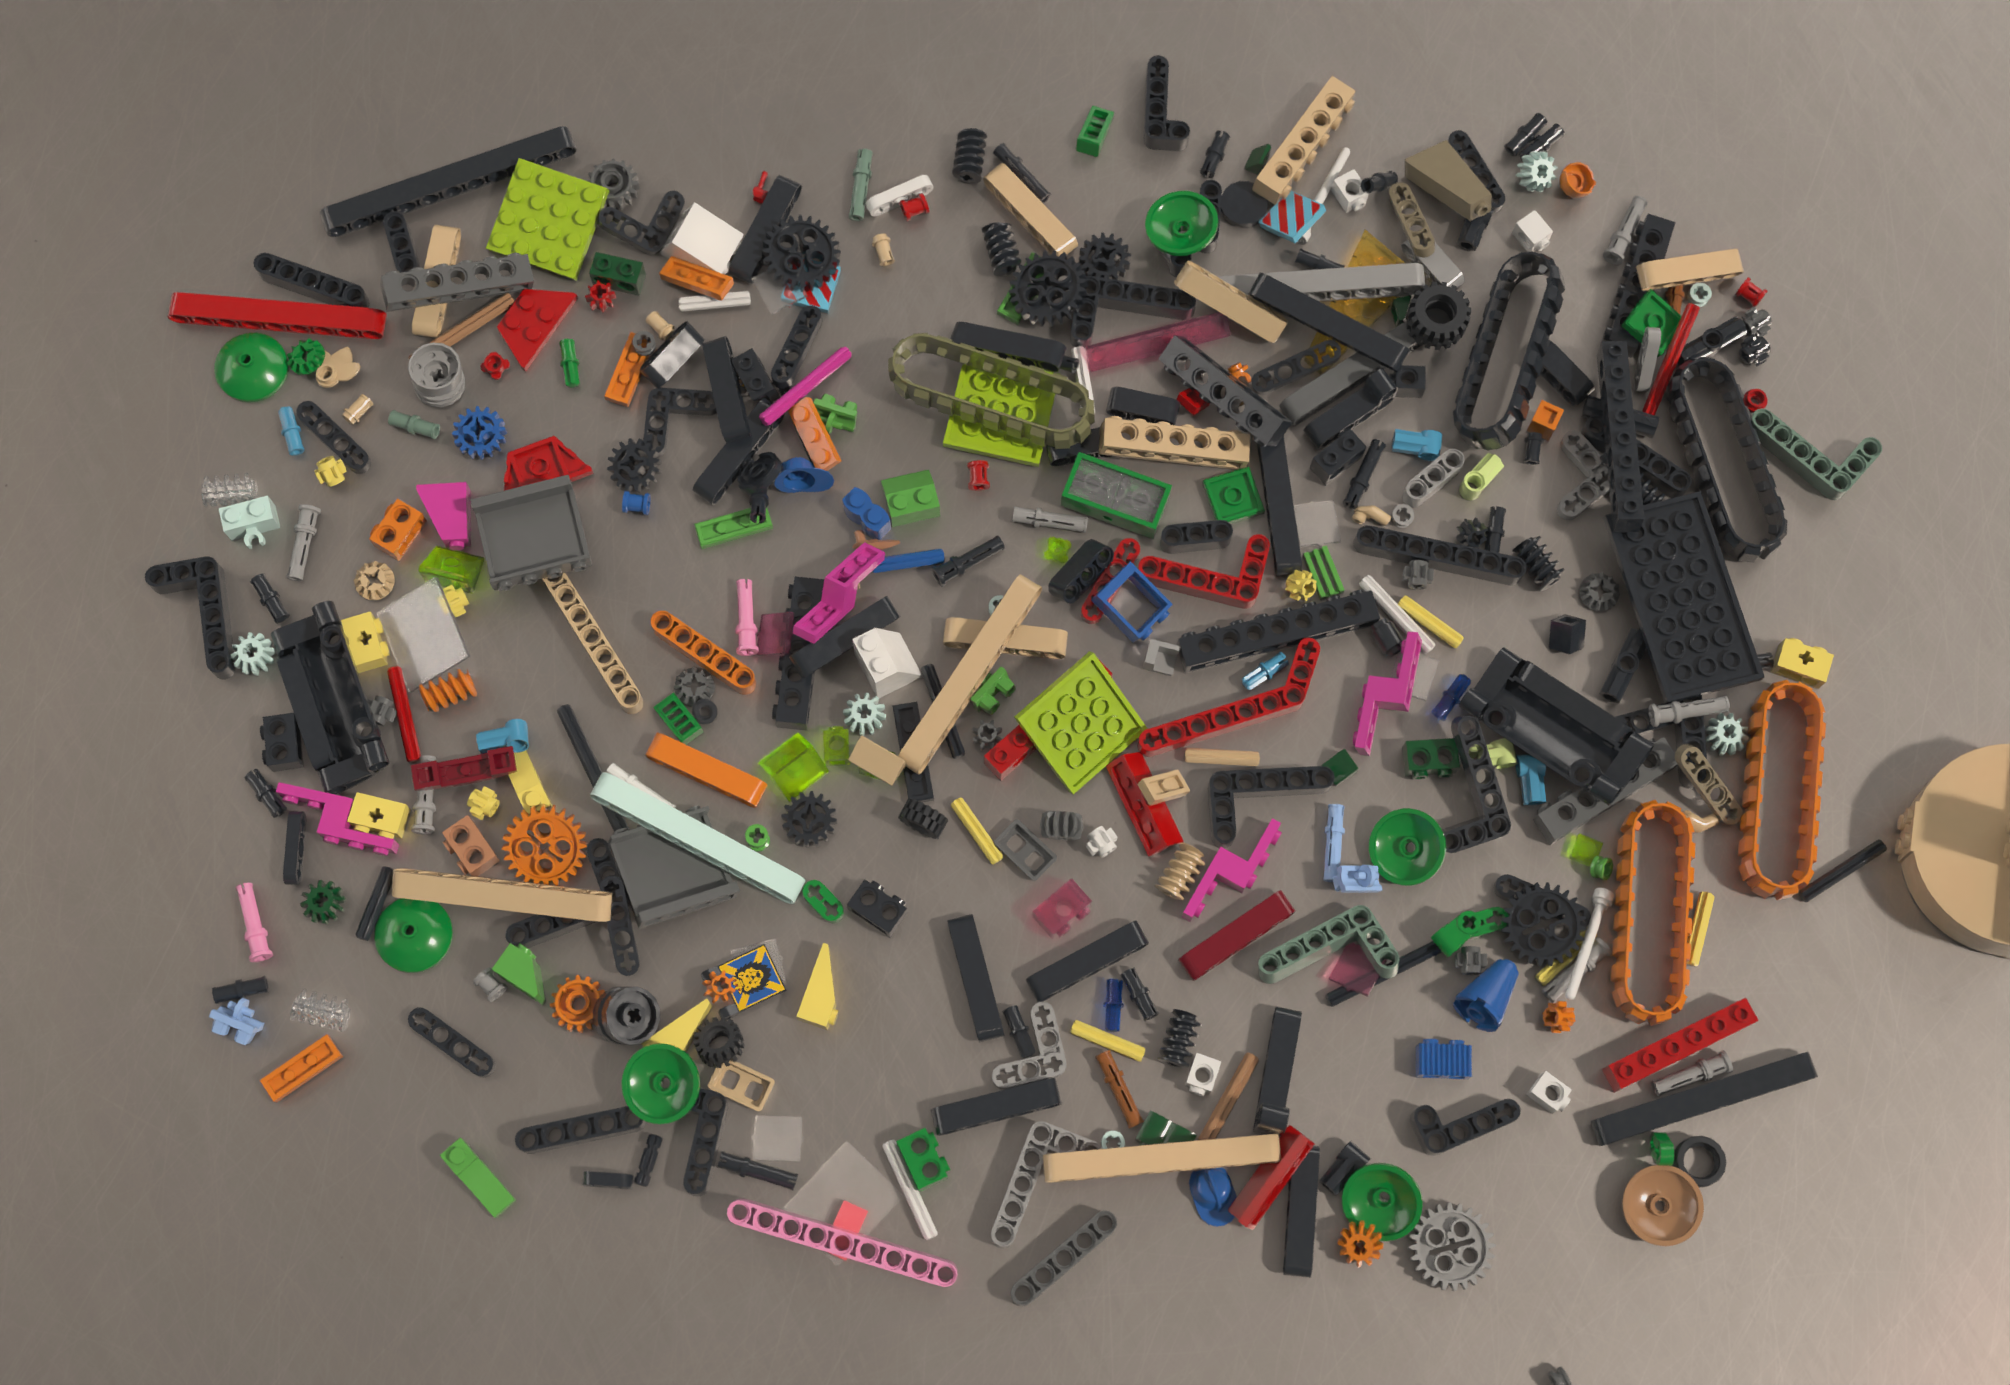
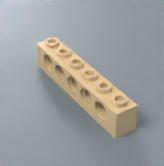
[1252,76,1356,205]
[1099,416,1250,470]

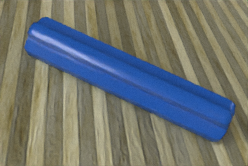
[873,549,945,573]

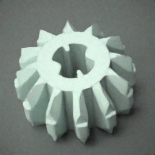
[1516,151,1558,192]
[230,632,276,676]
[843,693,886,736]
[1705,713,1749,756]

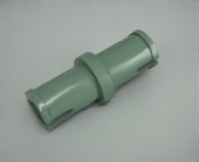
[388,410,440,439]

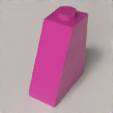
[416,482,471,550]

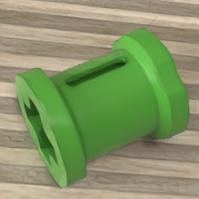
[745,824,770,852]

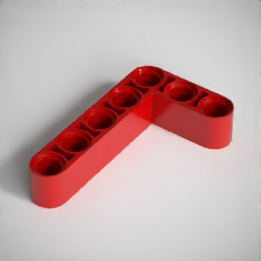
[1138,534,1270,609]

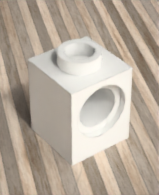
[1331,169,1369,213]
[1512,210,1553,252]
[1185,1053,1221,1096]
[1526,1071,1572,1114]

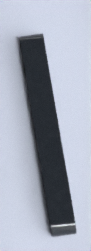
[1590,1052,1818,1147]

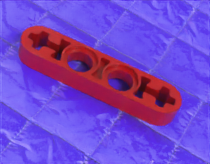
[1081,538,1140,624]

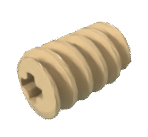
[1155,842,1205,901]

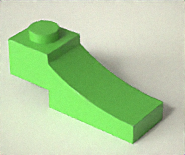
[440,1137,516,1218]

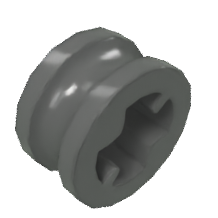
[633,331,656,356]
[1548,1367,1572,1385]

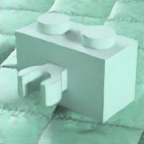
[218,495,280,549]

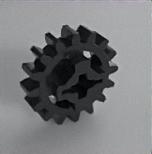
[1078,232,1131,280]
[607,438,662,493]
[781,791,837,848]

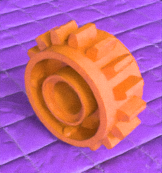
[550,975,605,1033]

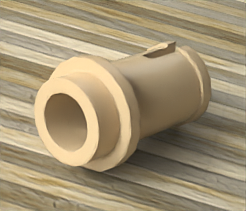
[872,234,895,266]
[646,311,675,340]
[342,394,374,425]

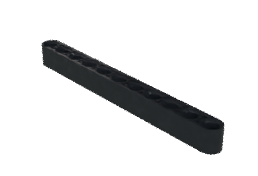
[320,126,577,237]

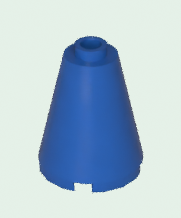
[1453,959,1519,1032]

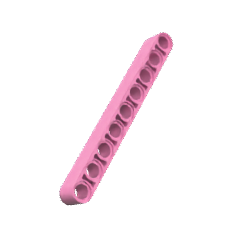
[727,1198,958,1287]

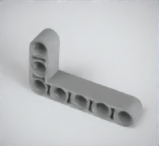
[991,1121,1102,1248]

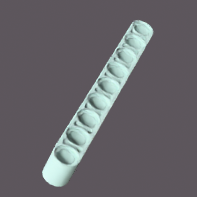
[590,772,806,904]

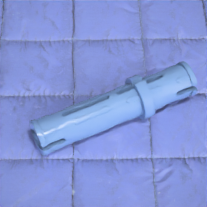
[1323,804,1345,883]

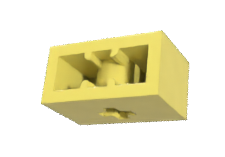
[341,611,390,673]
[1770,638,1834,689]
[347,792,411,839]

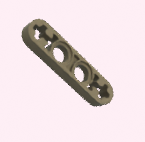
[1389,182,1435,258]
[1675,744,1742,825]

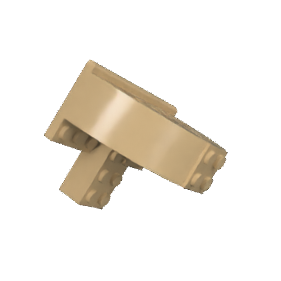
[1895,744,2010,959]

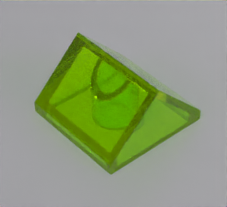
[418,546,484,594]
[758,732,830,802]

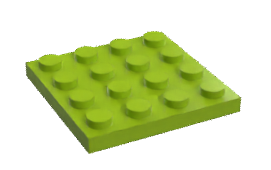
[486,158,610,281]
[943,364,1056,467]
[1014,651,1148,795]

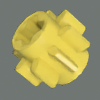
[314,456,347,487]
[1285,570,1317,601]
[438,585,470,617]
[467,786,500,820]

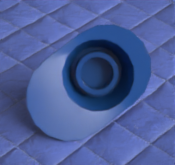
[774,457,834,493]
[1189,1167,1237,1227]

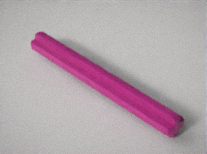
[759,347,852,426]

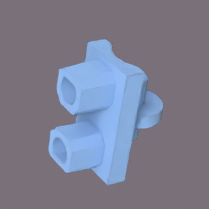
[1333,864,1382,893]
[209,998,265,1045]

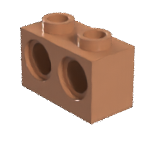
[442,815,500,877]

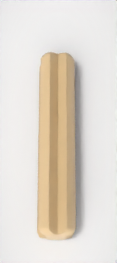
[1184,748,1260,766]

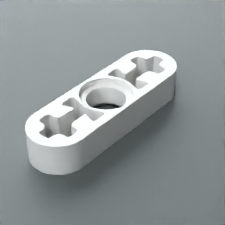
[866,175,934,216]

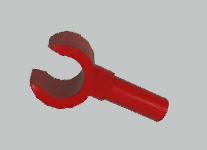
[753,171,768,204]

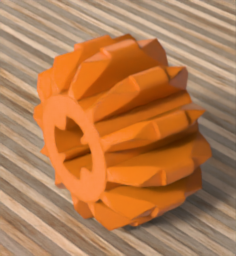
[1337,1220,1384,1268]

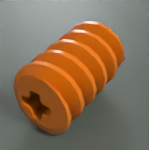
[419,668,477,712]

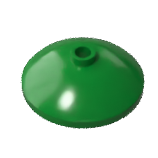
[1145,191,1218,256]
[214,332,289,402]
[1369,808,1446,886]
[374,898,453,973]
[622,1043,700,1124]
[1342,1163,1423,1241]

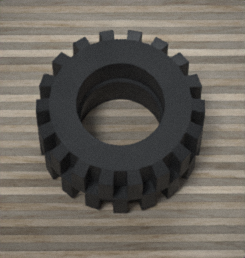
[1406,282,1471,350]

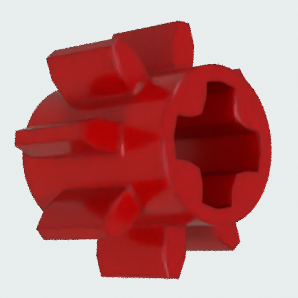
[585,281,616,313]

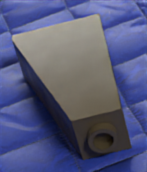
[1405,140,1492,221]

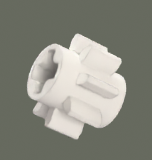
[1086,826,1118,858]

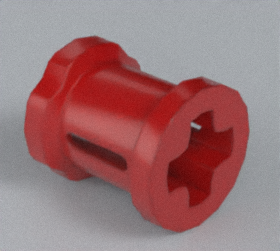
[900,193,930,221]
[1735,277,1768,307]
[967,460,990,491]

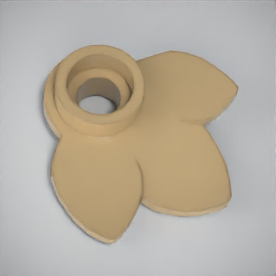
[316,346,360,388]

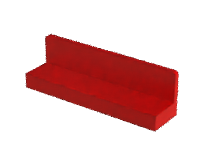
[1106,752,1183,857]
[1228,1125,1315,1230]

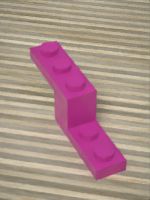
[793,542,885,644]
[1353,631,1422,756]
[276,782,399,856]
[1181,818,1282,922]

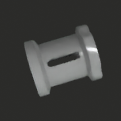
[473,967,508,1002]

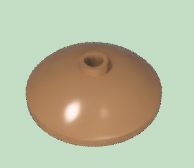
[1622,1165,1704,1246]

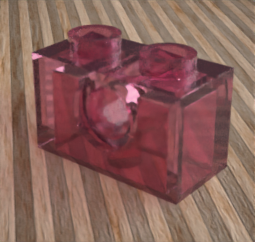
[1032,878,1092,939]

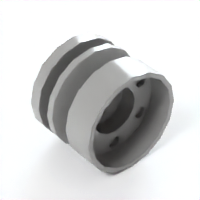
[408,343,466,407]

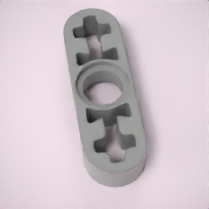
[1634,327,1661,391]

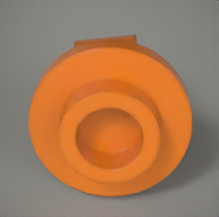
[1228,362,1252,383]

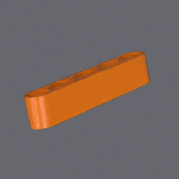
[651,611,756,695]
[645,732,768,808]

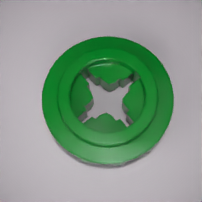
[287,338,325,375]

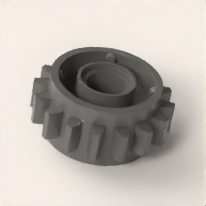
[588,159,640,210]

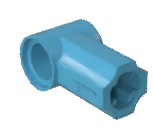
[1392,429,1443,461]
[476,719,529,754]
[1515,755,1546,806]

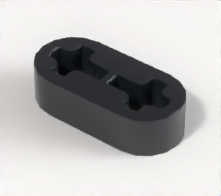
[582,1171,633,1189]

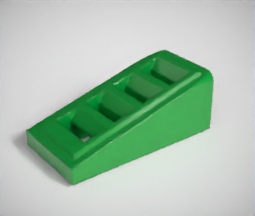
[1076,105,1115,157]
[653,692,704,745]

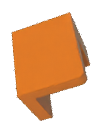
[1527,400,1564,441]

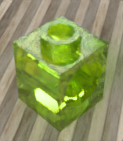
[823,726,851,766]

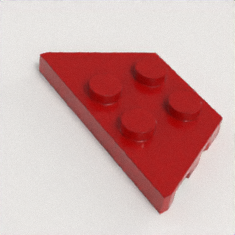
[497,289,578,372]
[504,436,594,491]

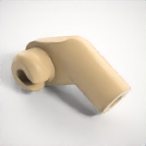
[1352,505,1391,526]
[1682,810,1719,833]

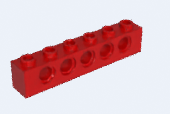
[984,660,1113,781]
[1602,997,1759,1093]

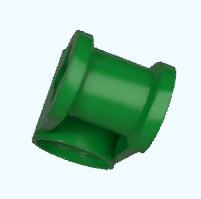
[1430,911,1481,958]

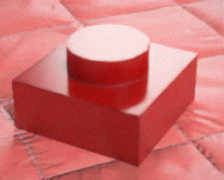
[1176,388,1210,415]

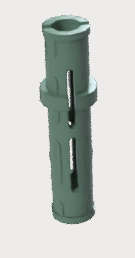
[849,148,873,221]

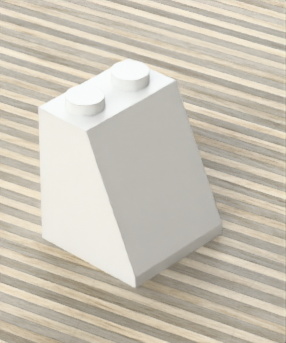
[659,202,744,274]
[852,628,923,698]

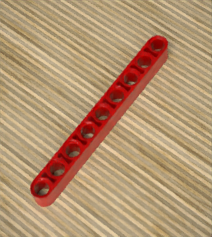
[167,292,387,339]

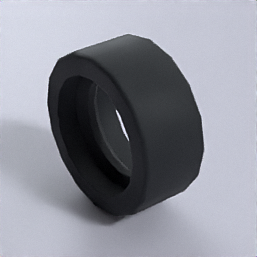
[1672,1136,1727,1188]

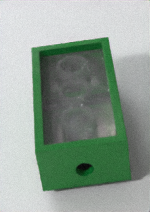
[1061,452,1172,539]

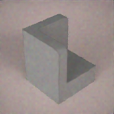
[1143,639,1180,676]

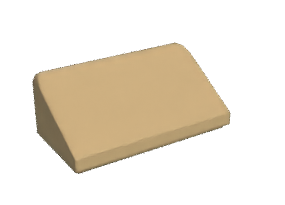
[848,735,905,786]

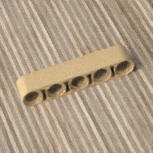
[983,163,1078,257]
[412,225,461,338]
[1636,249,1744,291]
[1174,261,1288,343]
[943,617,1068,659]

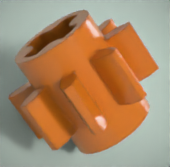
[702,970,735,1003]
[1542,1001,1576,1033]

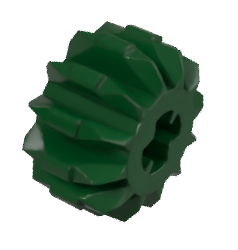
[300,880,346,924]

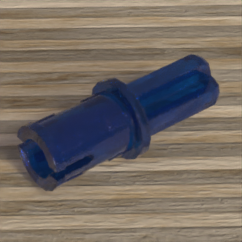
[1431,674,1471,721]
[1103,979,1124,1032]

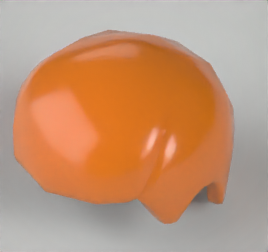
[1559,162,1596,198]

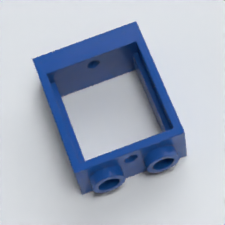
[1091,561,1173,643]

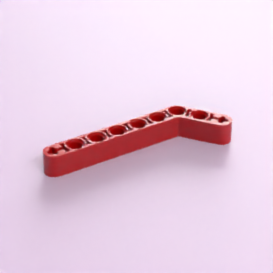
[1137,638,1320,757]

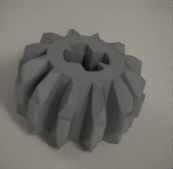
[1040,811,1083,841]

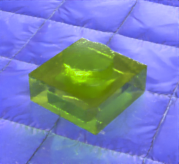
[1569,833,1603,867]

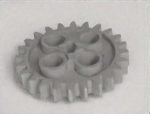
[1407,1202,1496,1291]

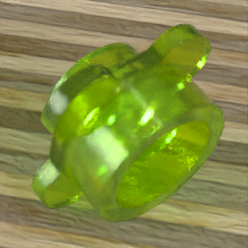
[1044,537,1071,563]

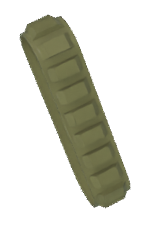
[888,333,1095,449]

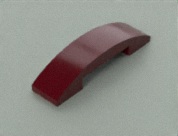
[411,746,517,791]

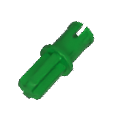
[559,339,580,388]

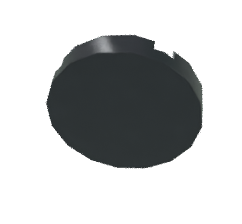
[1221,181,1268,228]
[737,452,782,495]

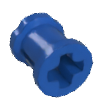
[622,491,651,515]

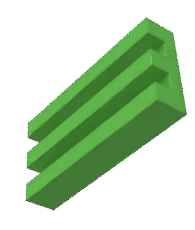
[1303,545,1345,600]

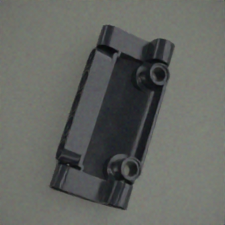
[271,601,390,794]
[1459,647,1654,806]

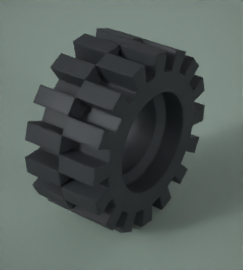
[898,798,948,839]
[693,1016,745,1068]

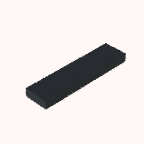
[892,701,934,802]

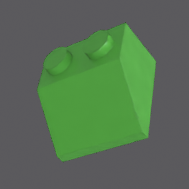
[881,469,940,527]
[492,943,546,1005]

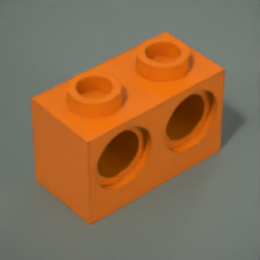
[369,498,427,561]

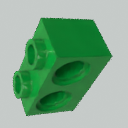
[896,1128,950,1192]

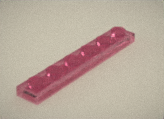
[1085,312,1231,372]

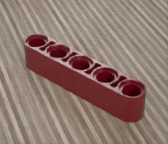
[1178,890,1296,981]

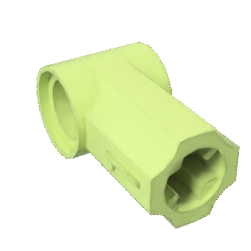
[1459,453,1504,501]
[1469,738,1518,769]

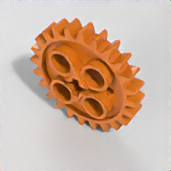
[502,804,588,886]

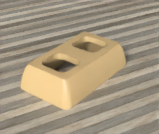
[708,1059,775,1111]

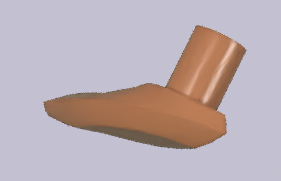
[852,530,900,550]

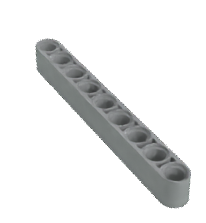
[1217,263,1425,305]

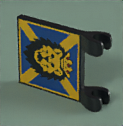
[701,944,787,1020]

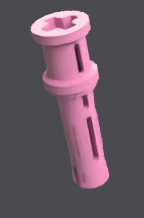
[735,579,759,656]
[236,883,273,962]

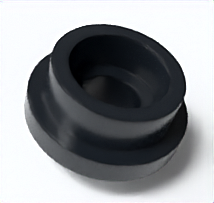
[692,699,717,724]

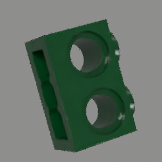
[589,252,646,296]
[1402,738,1460,780]

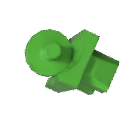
[813,394,857,434]
[970,667,1016,715]

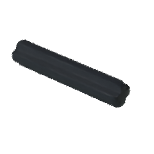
[355,866,394,941]

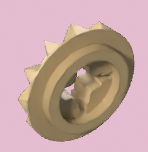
[353,560,395,600]

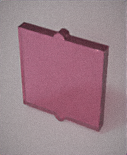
[756,612,794,656]
[1329,943,1387,997]

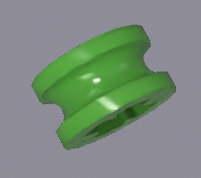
[1590,855,1613,880]

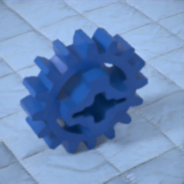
[452,406,507,460]

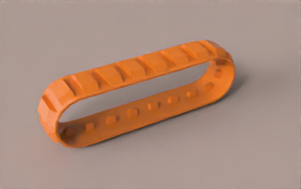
[1738,680,1826,901]
[1611,800,1696,1026]

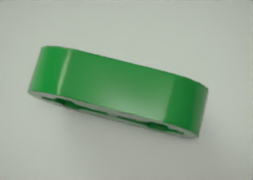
[803,880,844,923]
[1462,907,1508,939]
[1649,1132,1674,1166]

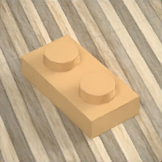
[1137,770,1190,806]

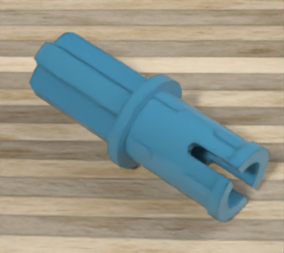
[278,406,305,456]
[1241,652,1289,690]

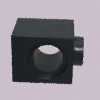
[1389,365,1426,398]

